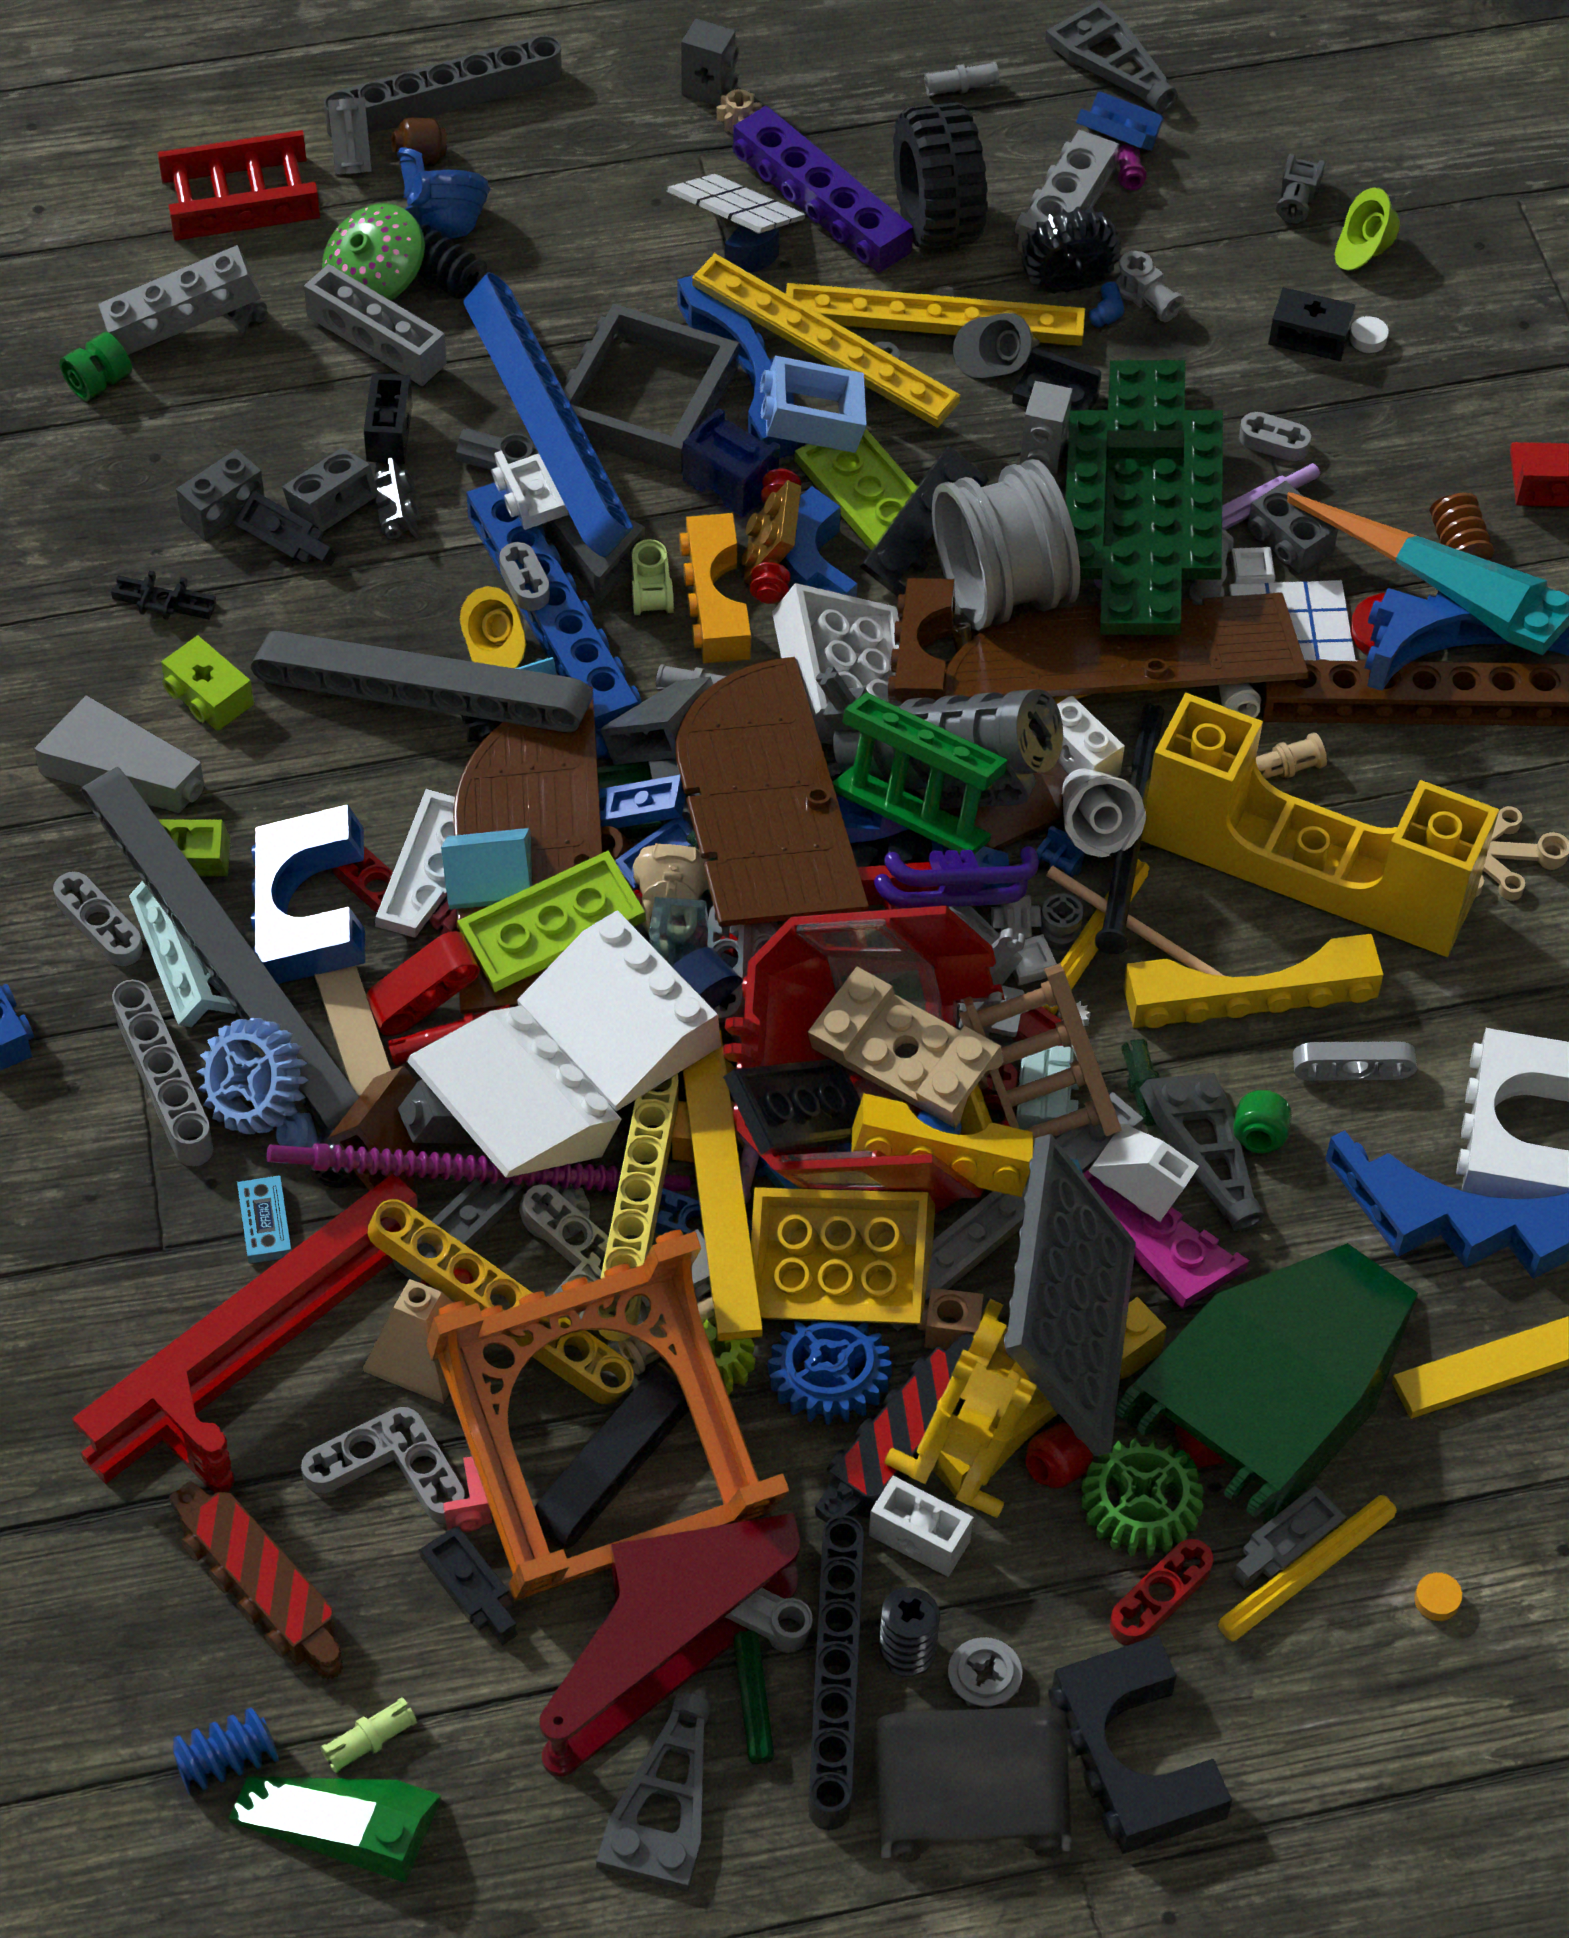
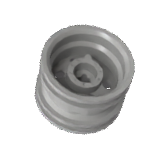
[932,459,1080,630]

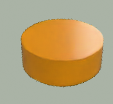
[1414,1572,1462,1621]

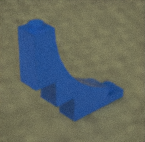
[1325,1130,1569,1279]

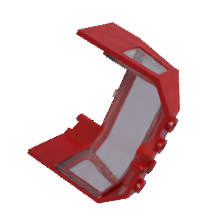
[723,906,1005,1199]

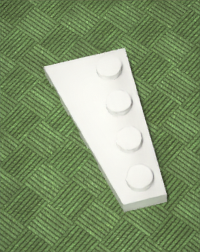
[375,789,455,937]

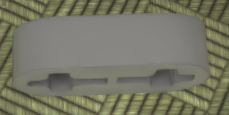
[1239,412,1311,461]
[499,542,550,611]

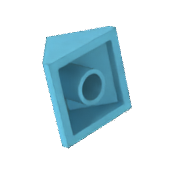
[441,828,532,910]

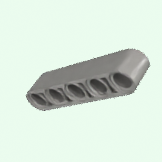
[112,979,214,1167]

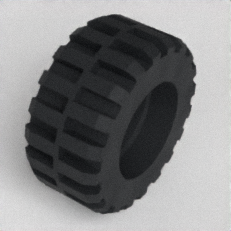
[893,102,988,250]

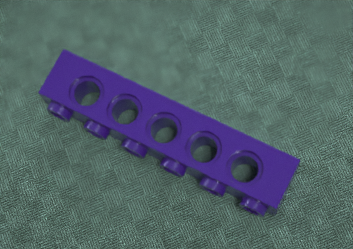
[733,105,913,273]

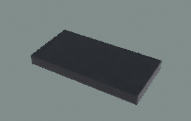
[723,1059,861,1155]

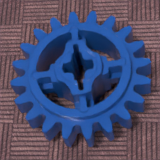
[768,1321,892,1424]

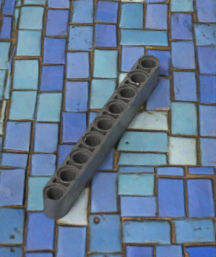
[251,631,593,732]

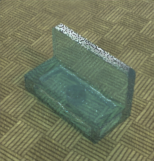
[649,897,708,967]

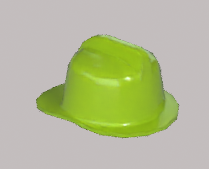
[1335,187,1400,271]

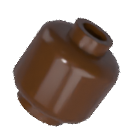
[391,118,447,166]

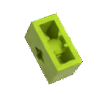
[161,635,254,731]

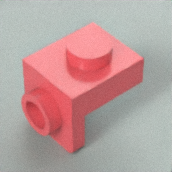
[443,1456,492,1532]

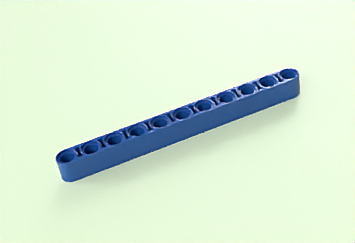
[463,272,633,557]

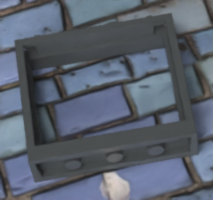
[564,303,739,474]

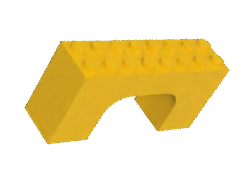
[1141,693,1500,958]

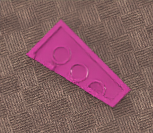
[1083,1170,1249,1309]

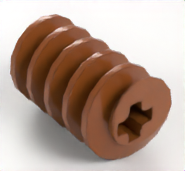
[1429,492,1494,560]

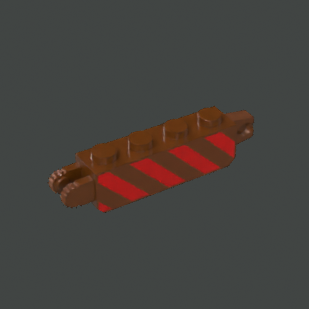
[169,1481,343,1680]

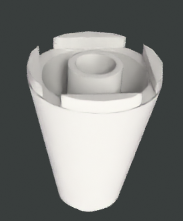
[1062,768,1146,857]

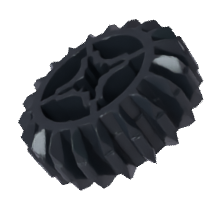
[1021,206,1122,294]

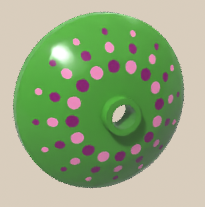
[322,203,425,301]

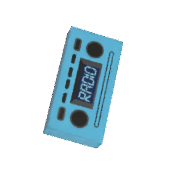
[237,1176,291,1264]

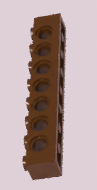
[1260,659,1569,726]

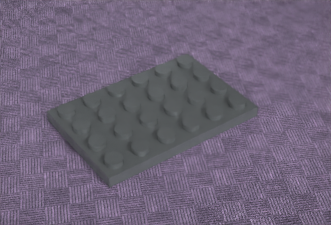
[1004,1134,1136,1456]

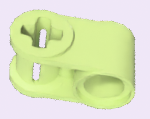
[632,539,674,616]

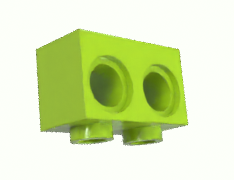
[158,819,231,876]

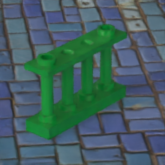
[832,692,1008,855]

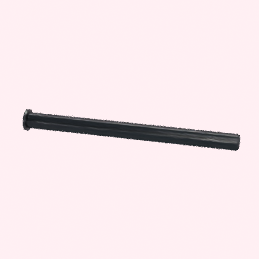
[1095,703,1164,954]

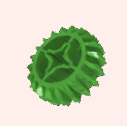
[1081,1437,1204,1558]

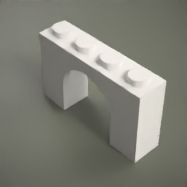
[1456,1028,1569,1199]

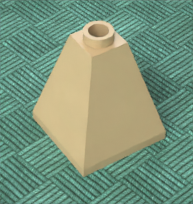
[363,1279,454,1404]

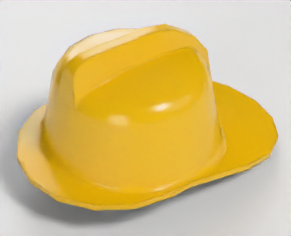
[460,586,526,668]

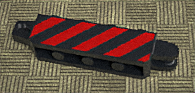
[815,1333,974,1523]

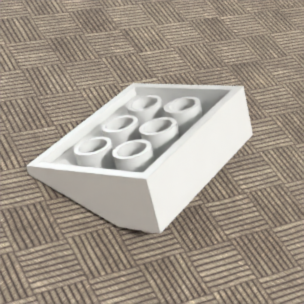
[772,583,899,744]
[517,910,721,1111]
[407,1006,621,1178]

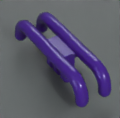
[874,846,1039,908]

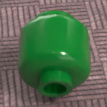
[1233,1090,1292,1153]

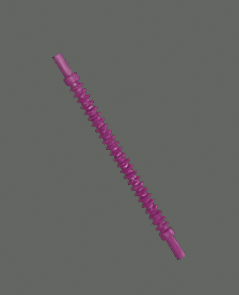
[267,1143,690,1192]

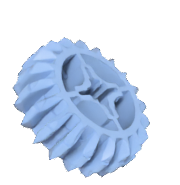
[197,1018,309,1134]

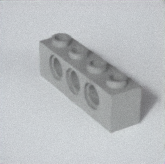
[1015,130,1119,252]
[98,245,262,355]
[304,264,447,386]

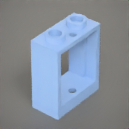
[760,356,867,453]

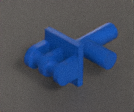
[1036,826,1102,877]

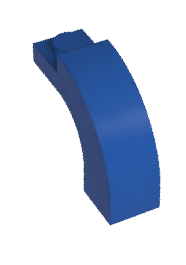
[781,486,857,597]

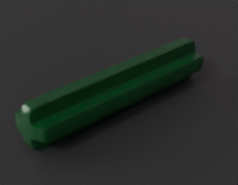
[734,1630,774,1764]

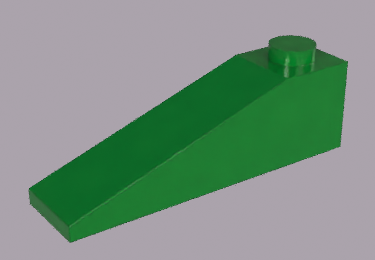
[229,1776,441,1883]

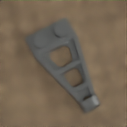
[1045,0,1177,113]
[1139,1073,1265,1231]
[596,1693,711,1892]

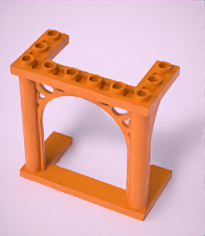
[426,1229,789,1601]

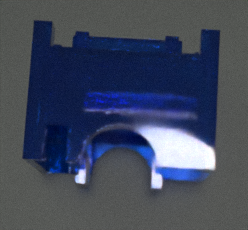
[683,408,780,517]

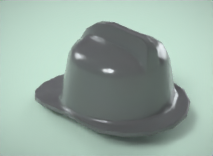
[953,313,1040,378]

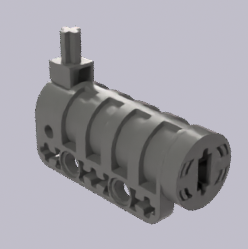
[816,667,1063,809]

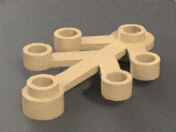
[1476,806,1569,901]

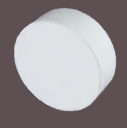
[1349,316,1388,353]

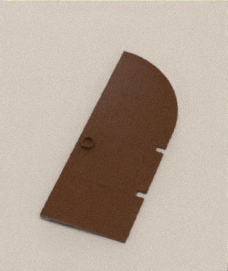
[943,592,1308,698]
[675,657,869,927]
[453,686,603,1014]

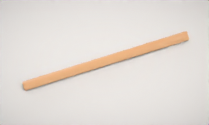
[1046,866,1225,976]

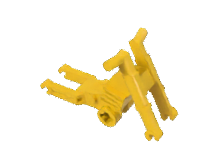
[884,1298,1037,1518]

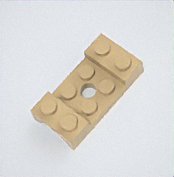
[808,967,1004,1128]

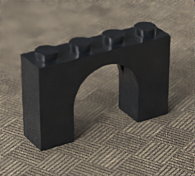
[1048,1635,1232,1854]

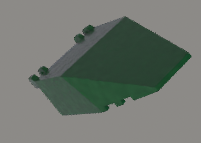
[1115,1243,1418,1525]

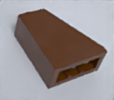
[328,1065,421,1191]

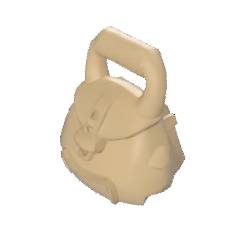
[633,843,709,939]

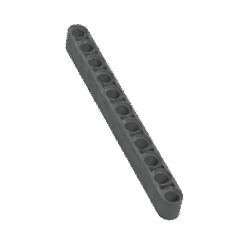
[81,767,359,1131]

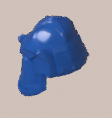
[397,147,491,239]

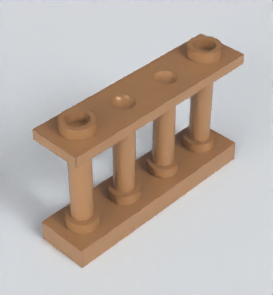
[959,963,1122,1144]

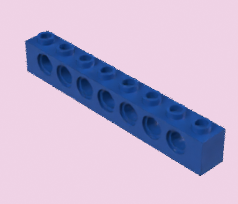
[467,482,642,729]

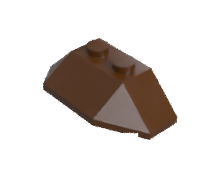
[942,761,1068,850]

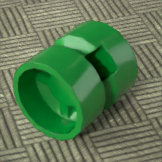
[59,332,132,401]

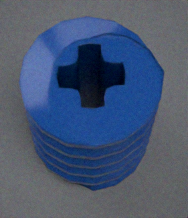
[173,1708,279,1795]

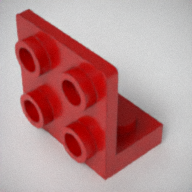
[1510,442,1569,507]

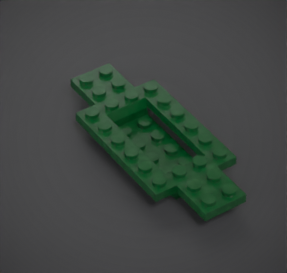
[1066,359,1223,635]

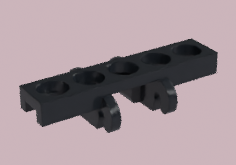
[111,570,216,620]

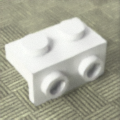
[491,451,569,530]

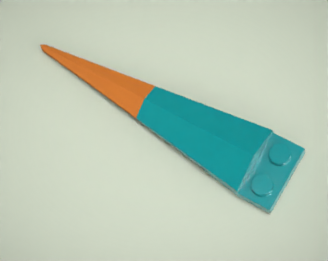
[1287,492,1569,655]

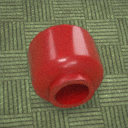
[1026,1422,1093,1489]

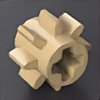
[717,89,762,134]

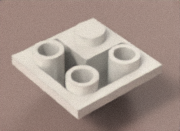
[1088,1123,1199,1222]

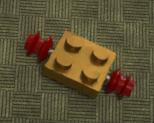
[742,468,801,604]

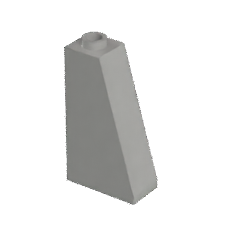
[34,695,204,813]

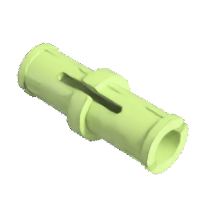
[321,1697,417,1773]

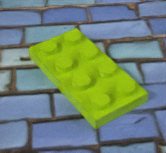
[794,428,917,550]
[457,851,647,992]

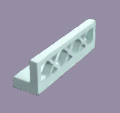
[129,881,236,1027]

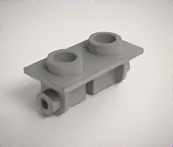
[328,97,372,174]

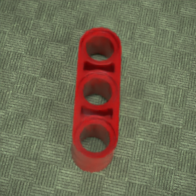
[366,931,480,1036]

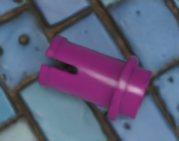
[1117,144,1147,190]

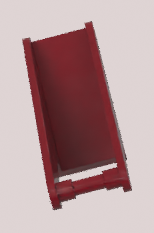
[539,1513,800,1777]

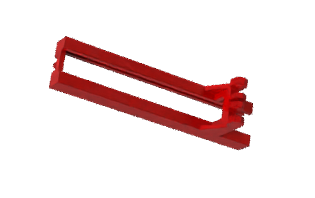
[72,1174,418,1493]

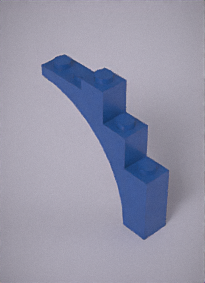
[1364,588,1569,691]

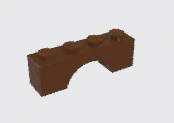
[888,578,956,703]

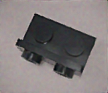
[1012,347,1102,410]

